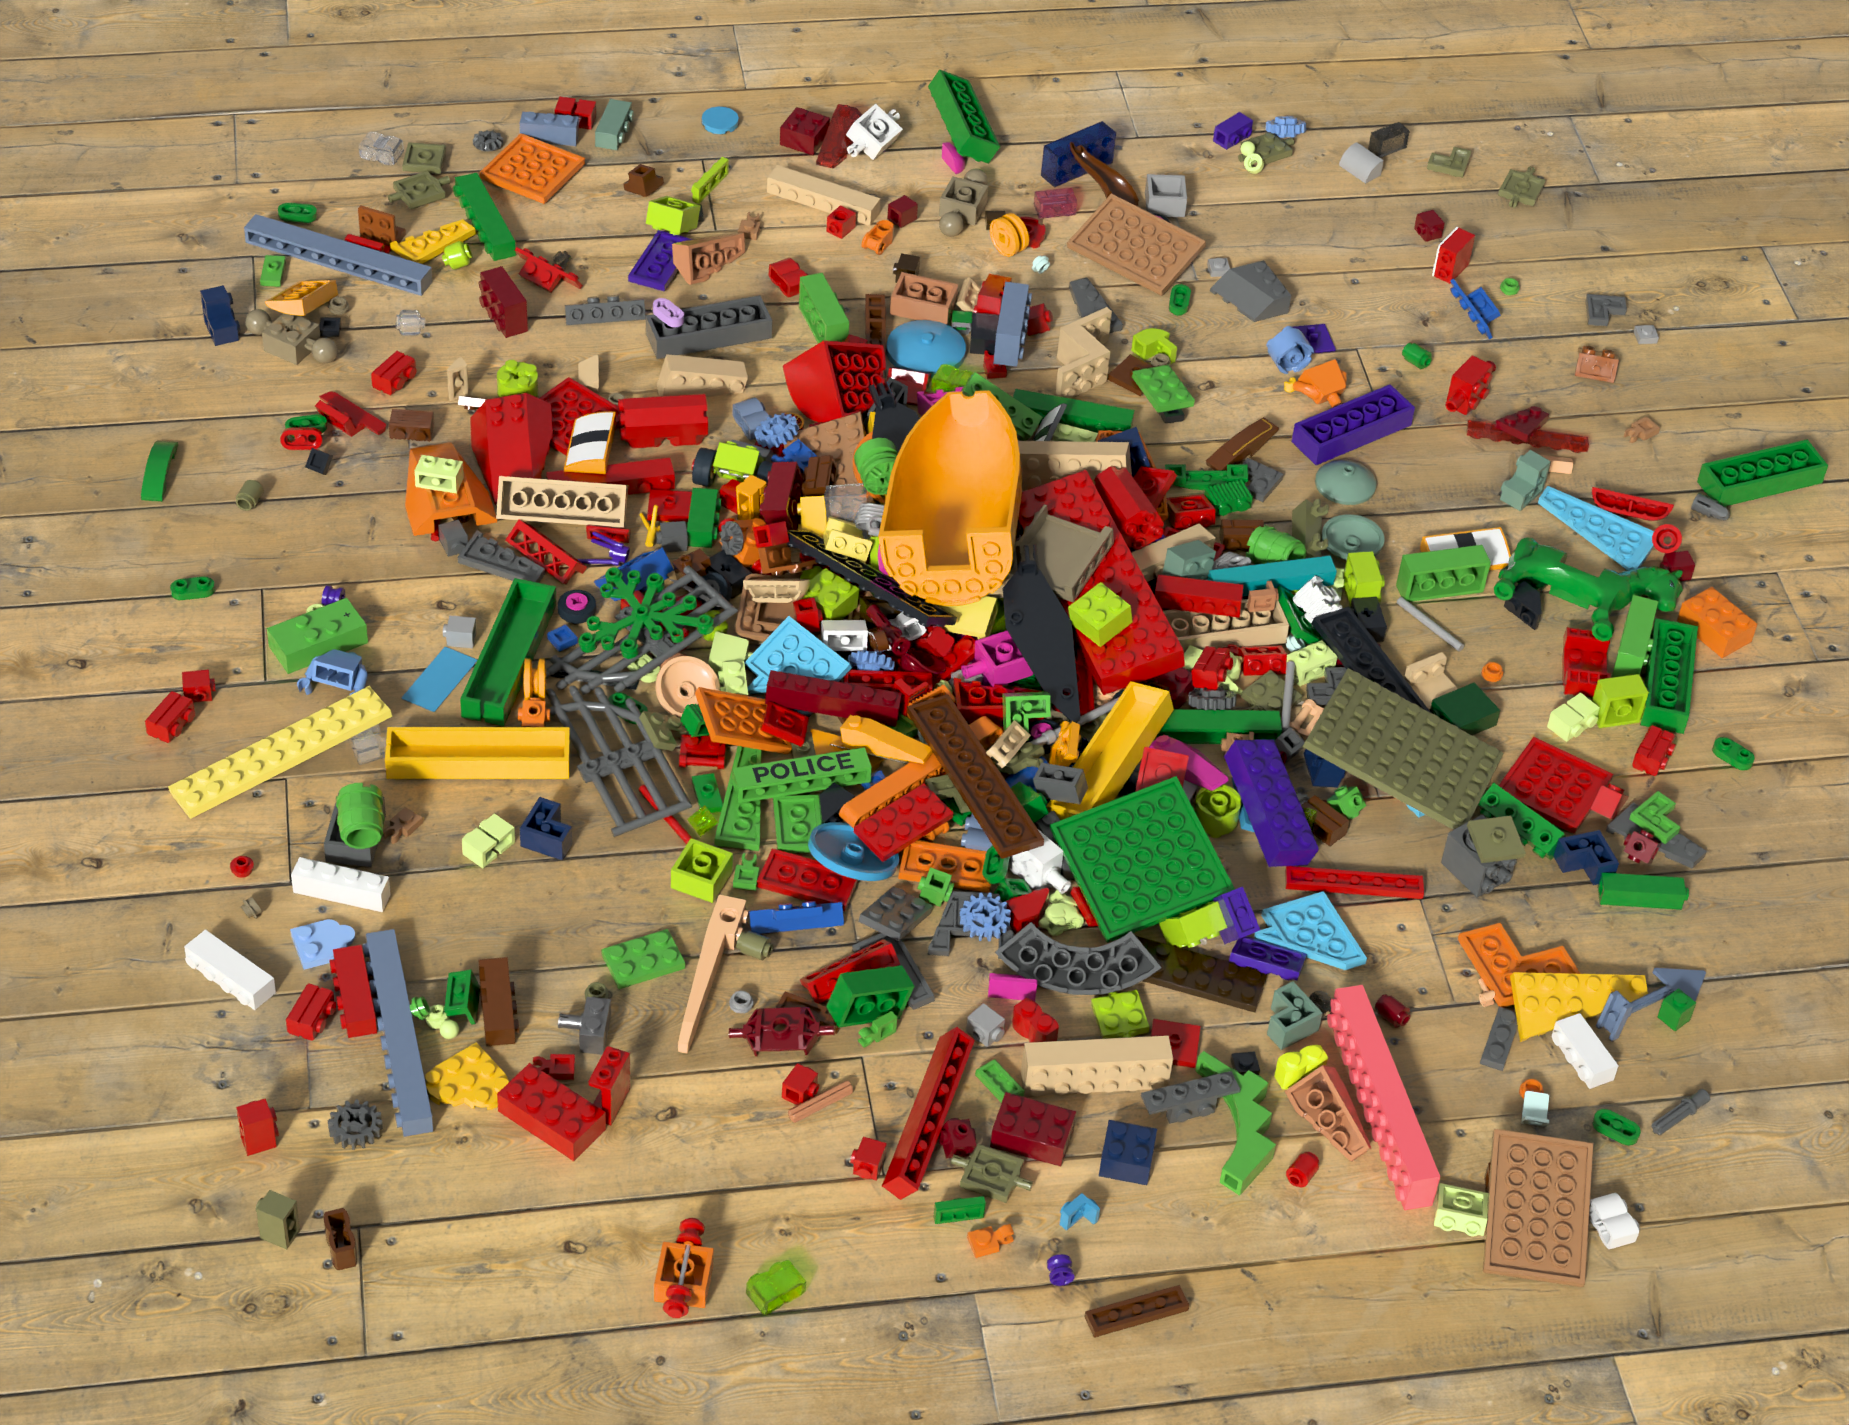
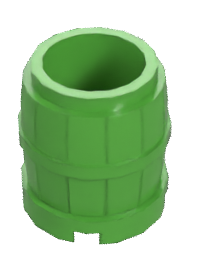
[1246,524,1306,565]
[336,783,384,849]

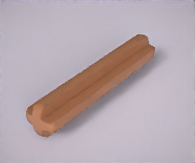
[788,1081,853,1123]

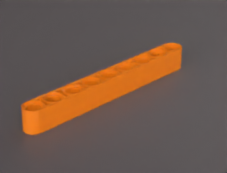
[839,716,1003,829]

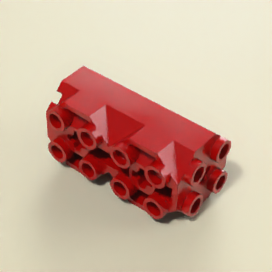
[618,394,708,448]
[1094,466,1164,550]

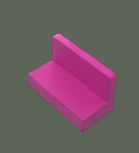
[988,973,1037,1001]

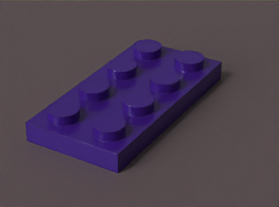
[628,230,693,291]

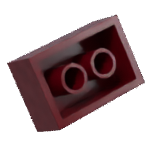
[478,266,528,338]
[760,462,805,530]
[990,1092,1076,1167]

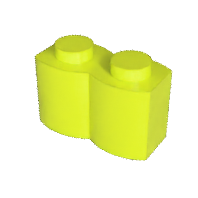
[1274,1045,1328,1090]

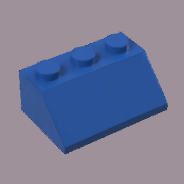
[594,547,674,601]

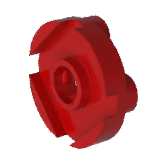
[1019,217,1046,248]

